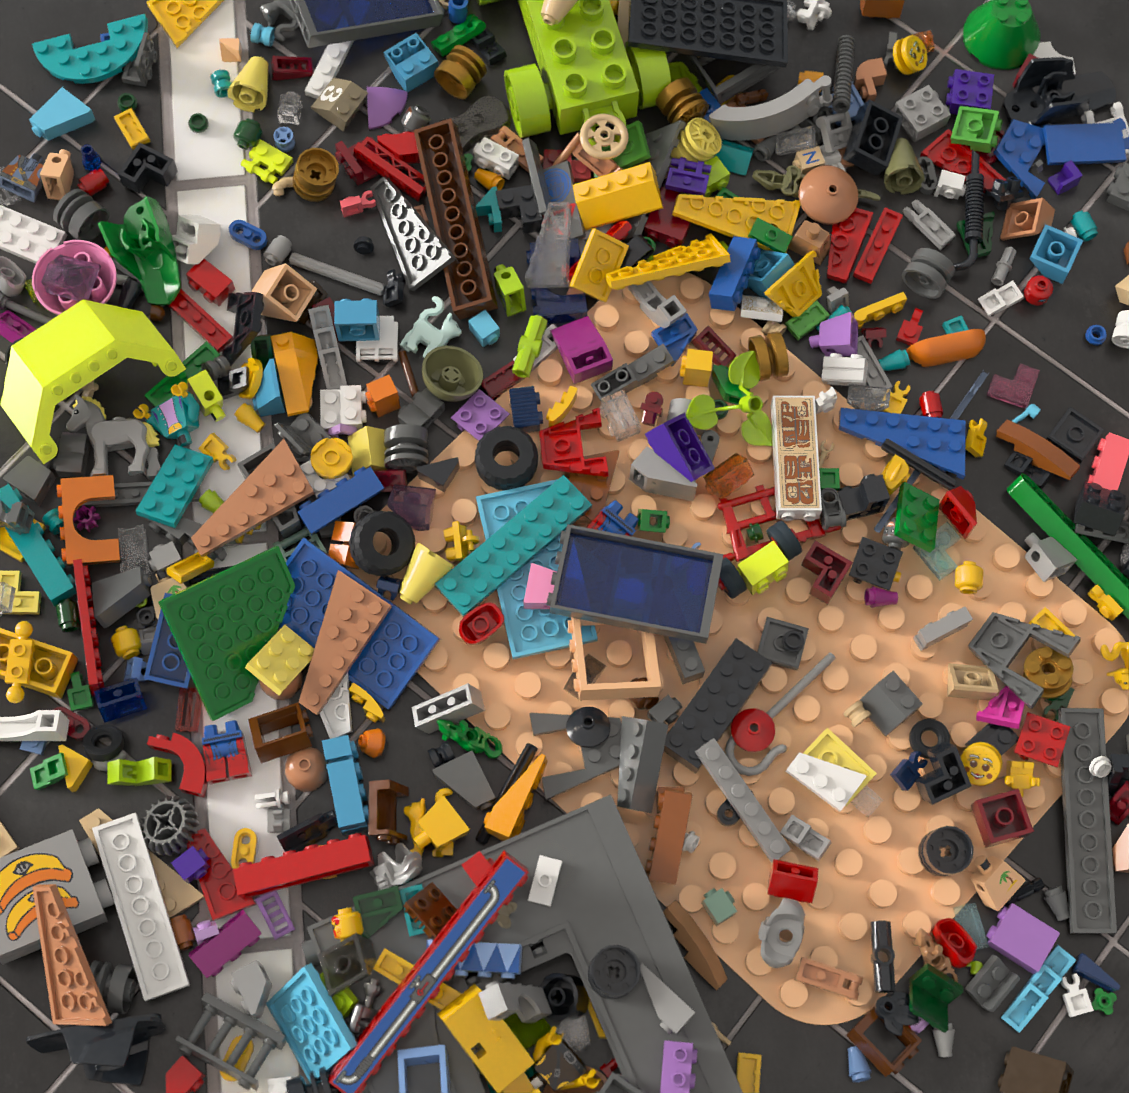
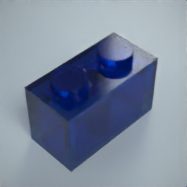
[94,677,147,723]

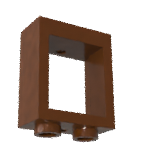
[248,702,314,764]
[846,1005,922,1077]

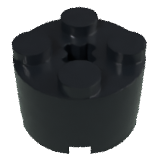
[538,973,589,1021]

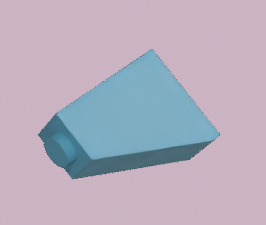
[29,87,96,141]

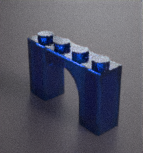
[526,238,587,324]

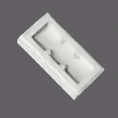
[528,855,562,907]

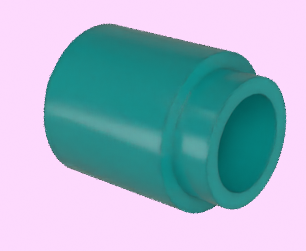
[1070,210,1098,242]

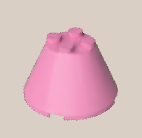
[32,240,117,315]

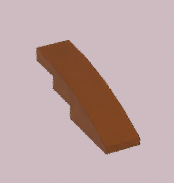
[996,419,1080,480]

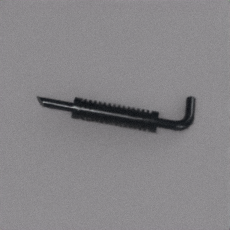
[953,150,984,272]

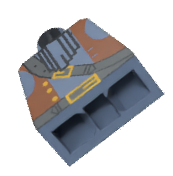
[0,153,44,203]

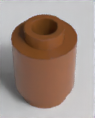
[170,914,196,951]

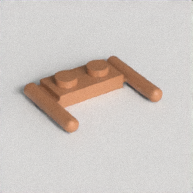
[553,132,624,177]

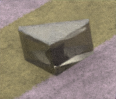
[563,654,606,701]

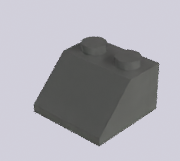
[860,671,923,737]

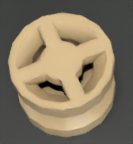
[761,321,787,335]
[843,700,871,727]

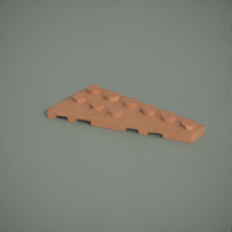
[191,439,315,557]
[299,570,392,715]

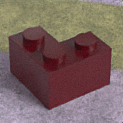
[801,540,853,605]

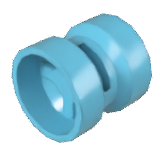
[250,23,275,47]

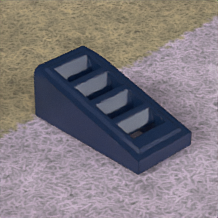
[1071,953,1120,993]

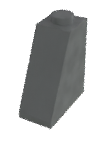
[92,566,152,628]
[432,751,496,812]

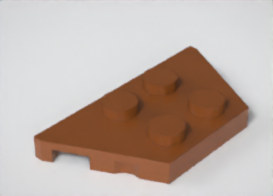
[568,450,619,521]

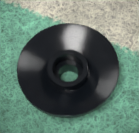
[566,707,611,748]

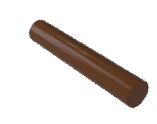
[398,351,419,397]

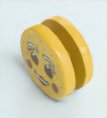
[893,35,927,75]
[961,742,1003,786]

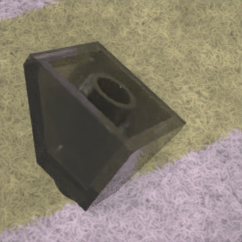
[318,933,377,997]

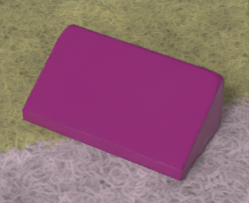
[0,310,37,343]

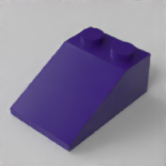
[645,412,715,482]

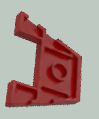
[539,408,609,477]

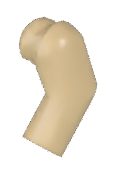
[272,177,293,196]

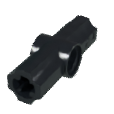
[870,921,896,993]

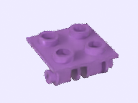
[451,389,510,441]

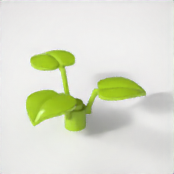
[686,351,773,446]

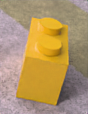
[680,349,713,387]

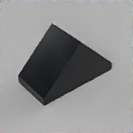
[417,457,460,492]

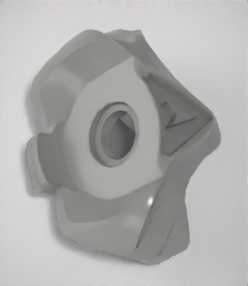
[370,843,423,890]
[758,898,805,968]

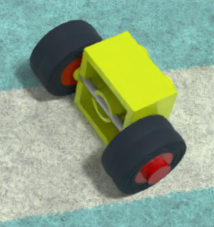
[718,521,802,599]

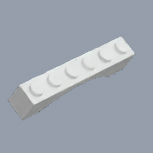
[0,710,70,741]

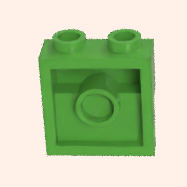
[951,106,1002,153]

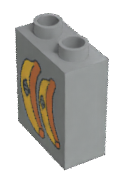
[0,829,115,965]

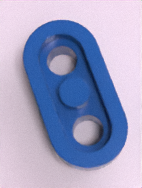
[229,220,267,250]

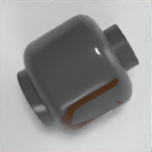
[401,105,431,132]

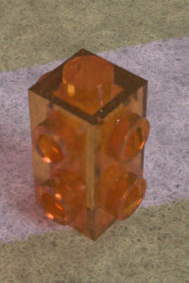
[703,453,755,499]

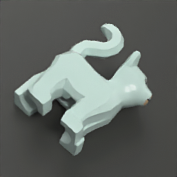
[400,296,462,358]

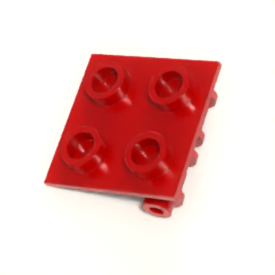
[1014,712,1071,768]

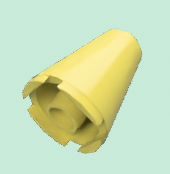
[228,57,269,112]
[399,543,454,605]

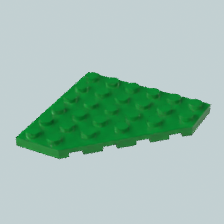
[158,546,295,721]

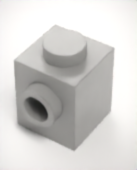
[149,541,182,572]

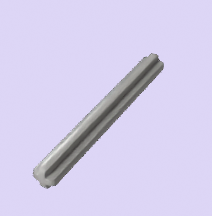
[289,252,385,295]

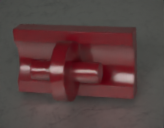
[640,392,663,427]

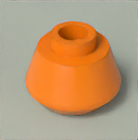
[358,728,385,758]

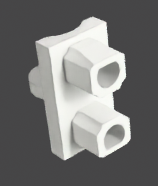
[797,0,832,30]

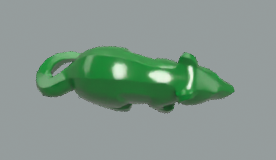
[437,719,502,759]

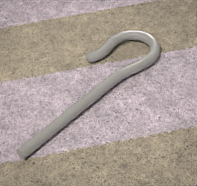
[725,652,836,776]

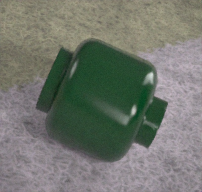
[233,118,263,150]

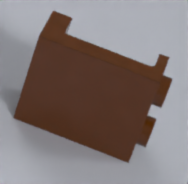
[368,779,409,845]

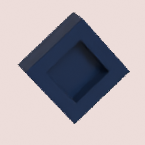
[376,576,403,601]

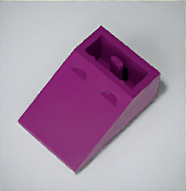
[550,316,613,384]

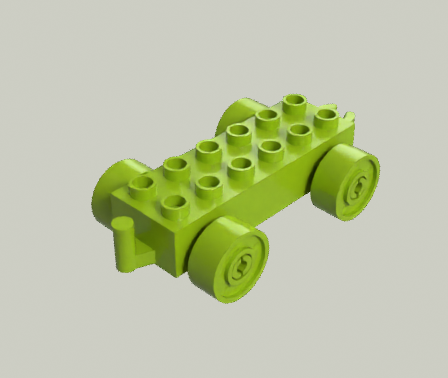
[477,0,671,146]

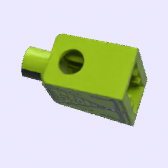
[493,264,526,317]

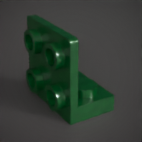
[909,963,963,1033]

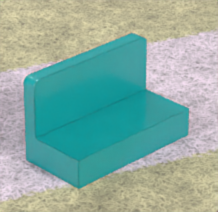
[709,139,754,175]

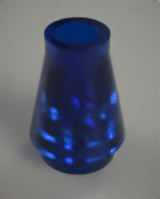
[81,144,102,171]

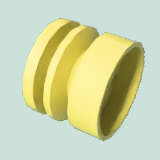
[670,118,722,171]

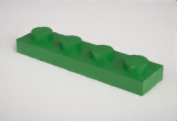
[144,341,221,407]

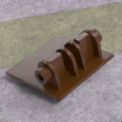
[404,882,457,940]

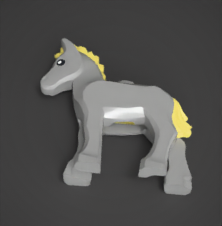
[66,394,161,481]

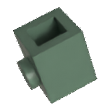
[701,888,737,926]

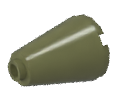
[884,138,925,194]

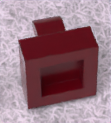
[862,327,886,348]

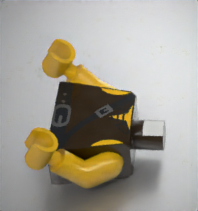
[529,1026,601,1091]

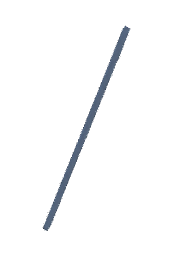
[874,370,989,533]

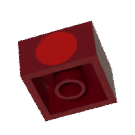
[971,789,1034,848]

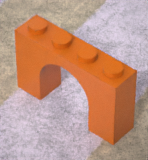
[57,475,120,566]

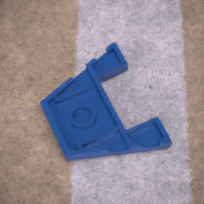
[993,120,1045,199]

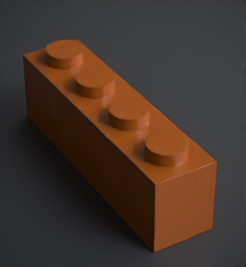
[645,788,693,885]

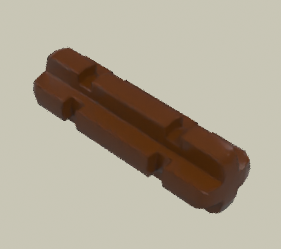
[734,89,768,106]

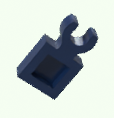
[890,751,928,791]

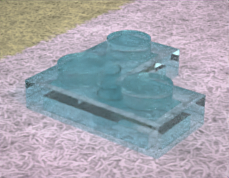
[913,522,961,581]

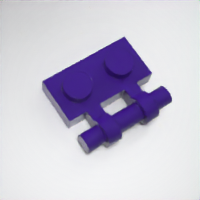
[665,157,712,197]

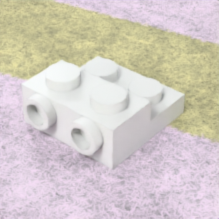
[320,385,367,431]

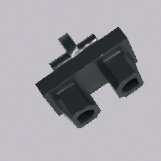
[985,176,1025,211]

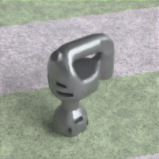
[350,978,383,1034]

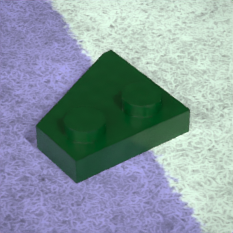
[956,211,995,258]

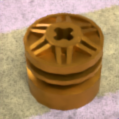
[434,45,487,99]
[656,77,709,125]
[292,148,339,202]

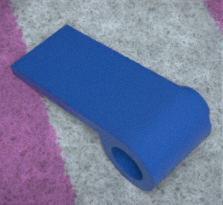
[448,0,468,24]

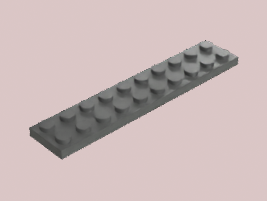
[1058,708,1117,933]

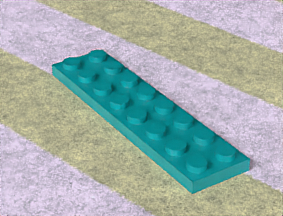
[435,475,592,617]

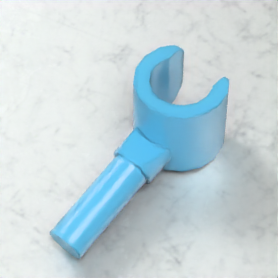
[1012,404,1041,424]

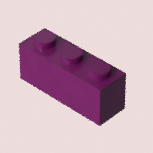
[188,909,262,978]

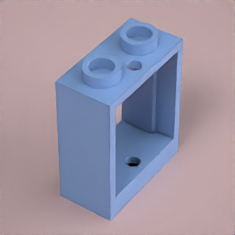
[398,1044,451,1093]

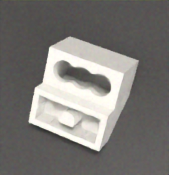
[172,215,221,264]

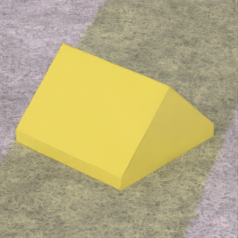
[347,426,387,476]

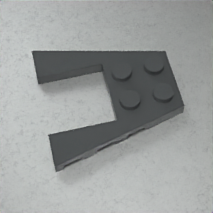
[968,612,1081,709]
[529,713,621,800]

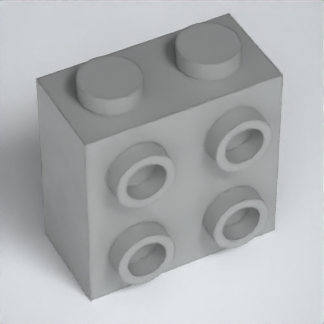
[893,85,951,142]

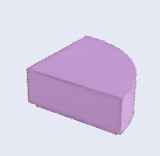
[328,423,357,438]

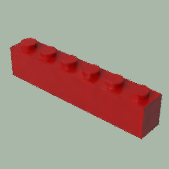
[233,833,374,899]

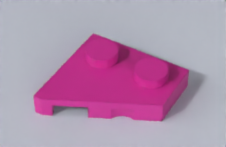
[976,686,1025,729]

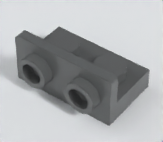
[964,954,1020,1012]

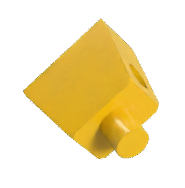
[413,795,470,850]

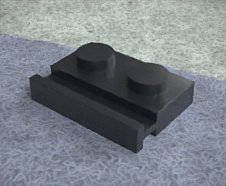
[965,723,1019,756]

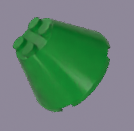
[963,0,1041,70]

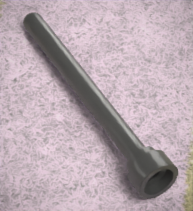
[0,292,52,324]

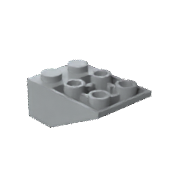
[629,446,697,501]

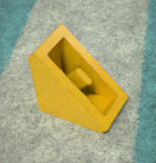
[58,745,93,792]

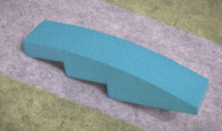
[1001,944,1076,1033]

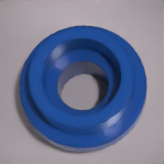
[1085,325,1107,345]

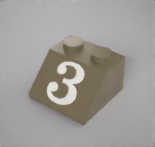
[311,78,368,131]

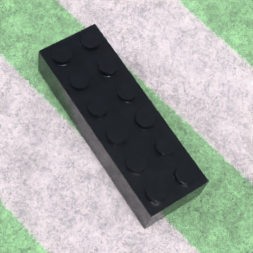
[664,638,772,774]

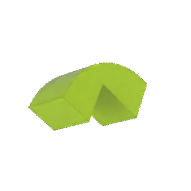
[107,757,171,786]

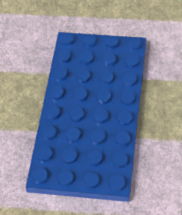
[279,538,440,710]

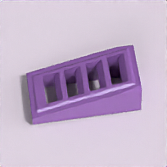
[255,891,295,940]

